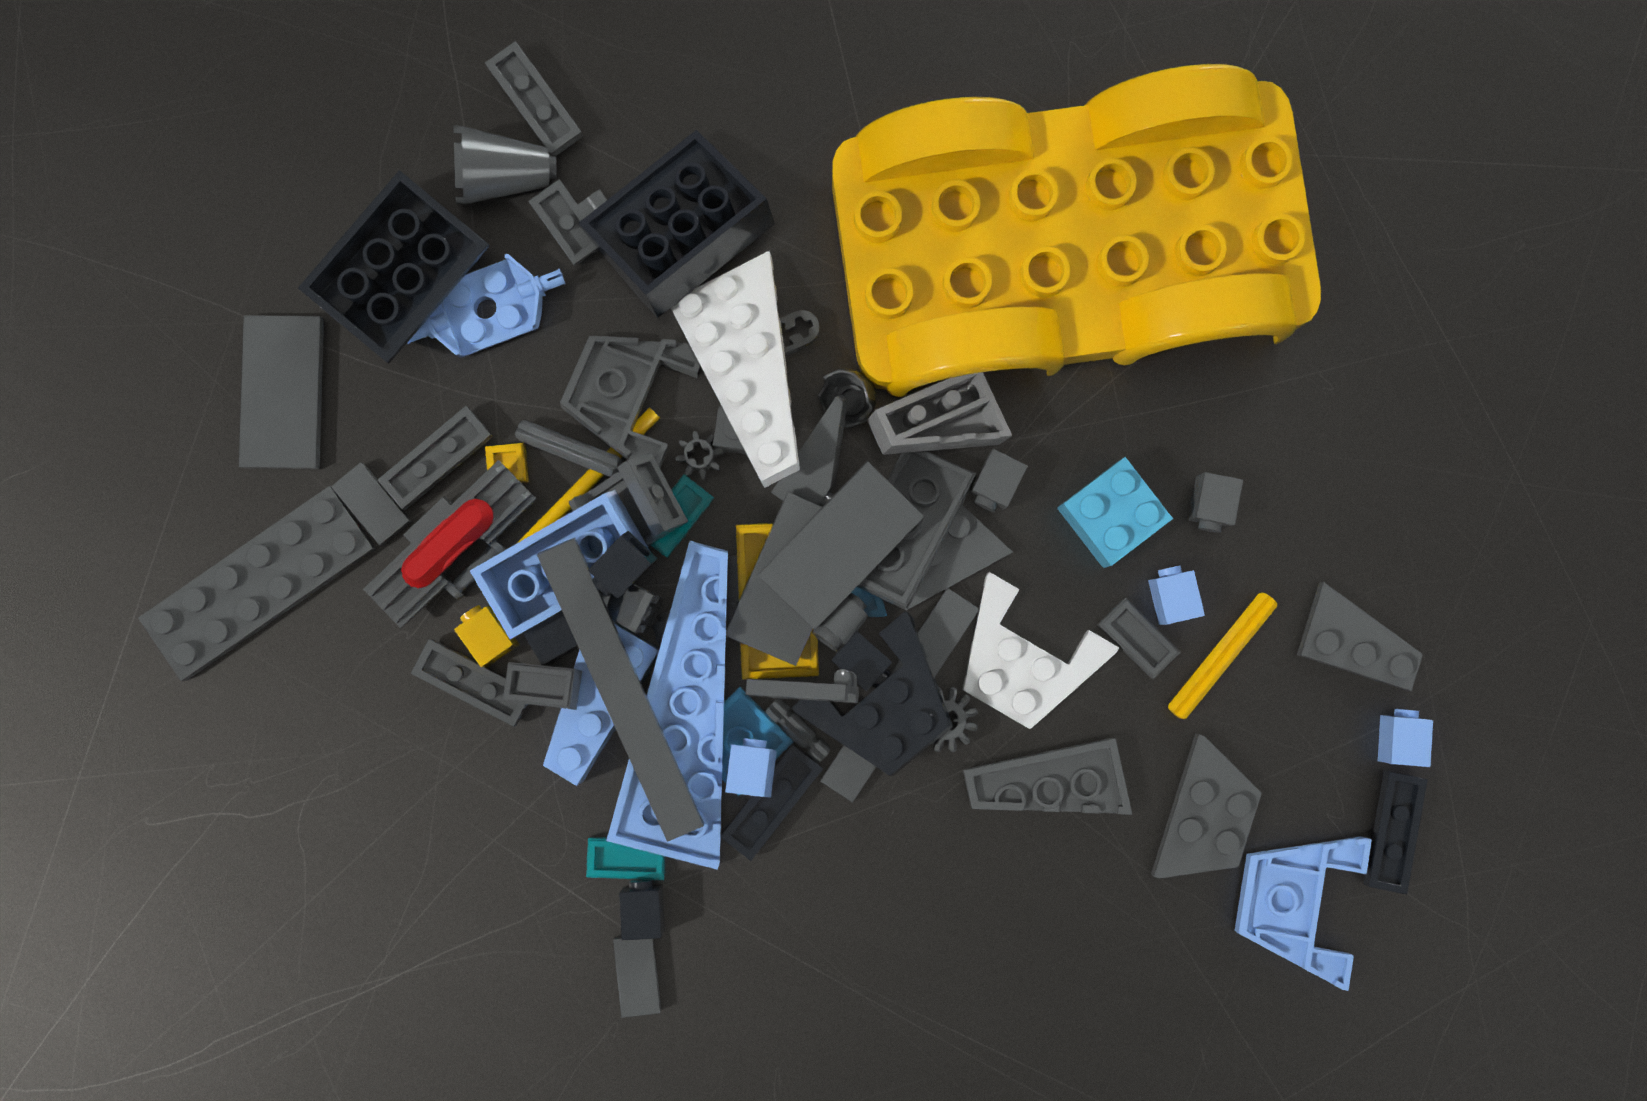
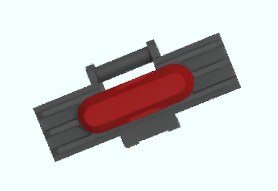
[363,460,537,628]

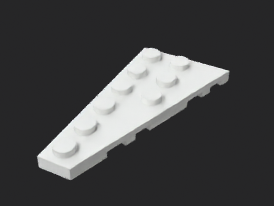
[671,251,800,488]

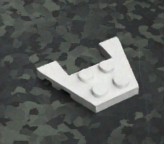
[962,572,1119,729]

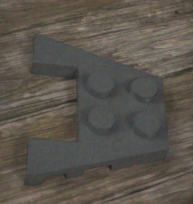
[560,335,702,468]

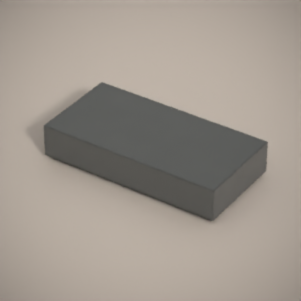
[331,462,412,546]
[1097,597,1181,679]
[502,662,582,710]
[613,936,661,1018]

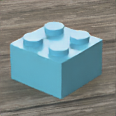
[1057,457,1173,568]

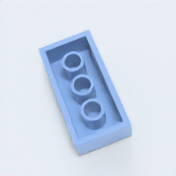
[470,490,651,639]

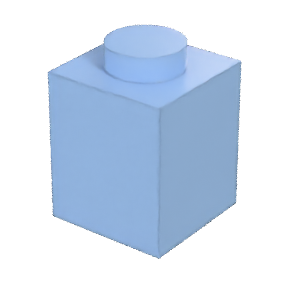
[1148,565,1205,625]
[1378,709,1433,767]
[725,738,777,798]

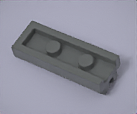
[746,669,859,703]

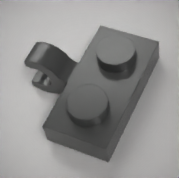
[528,179,607,266]

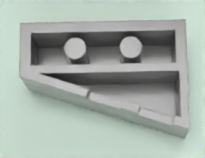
[867,372,1012,455]

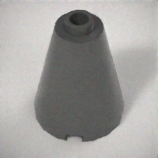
[453,125,557,205]

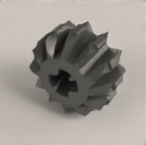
[933,687,978,752]

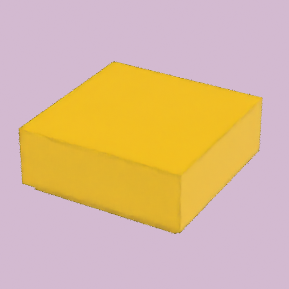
[485,443,529,483]

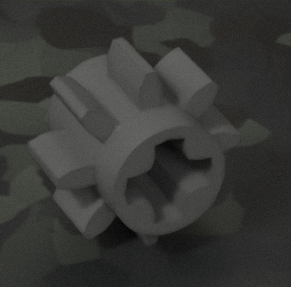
[675,431,724,480]

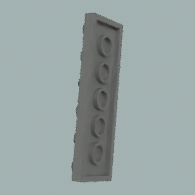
[138,486,376,681]

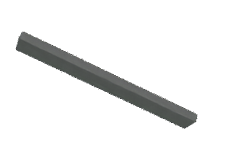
[537,538,704,842]

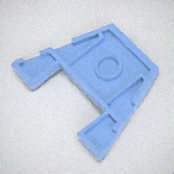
[1234,836,1372,991]

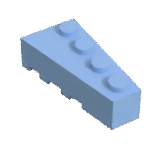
[543,619,660,786]

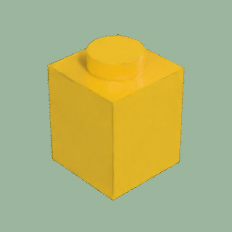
[454,605,520,667]

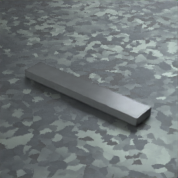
[820,588,979,803]

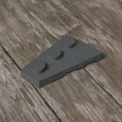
[907,505,1013,610]
[1297,582,1423,691]

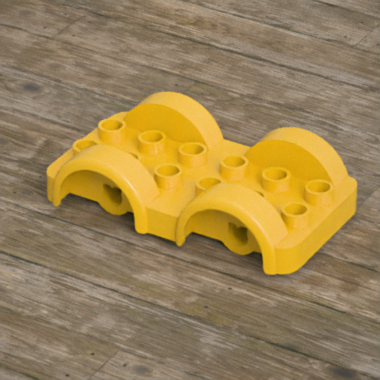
[832,64,1321,397]

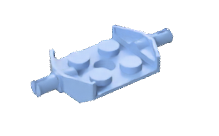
[407,254,566,358]

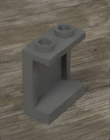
[569,453,688,547]

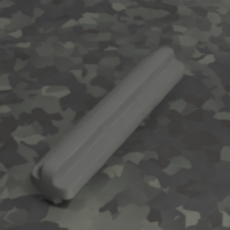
[515,420,622,477]

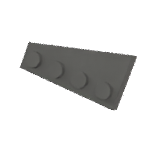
[963,737,1132,815]

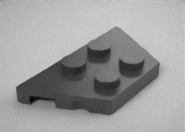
[1151,733,1262,879]

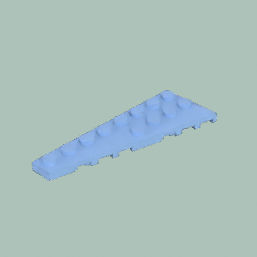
[606,541,728,870]

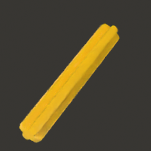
[1168,593,1277,719]

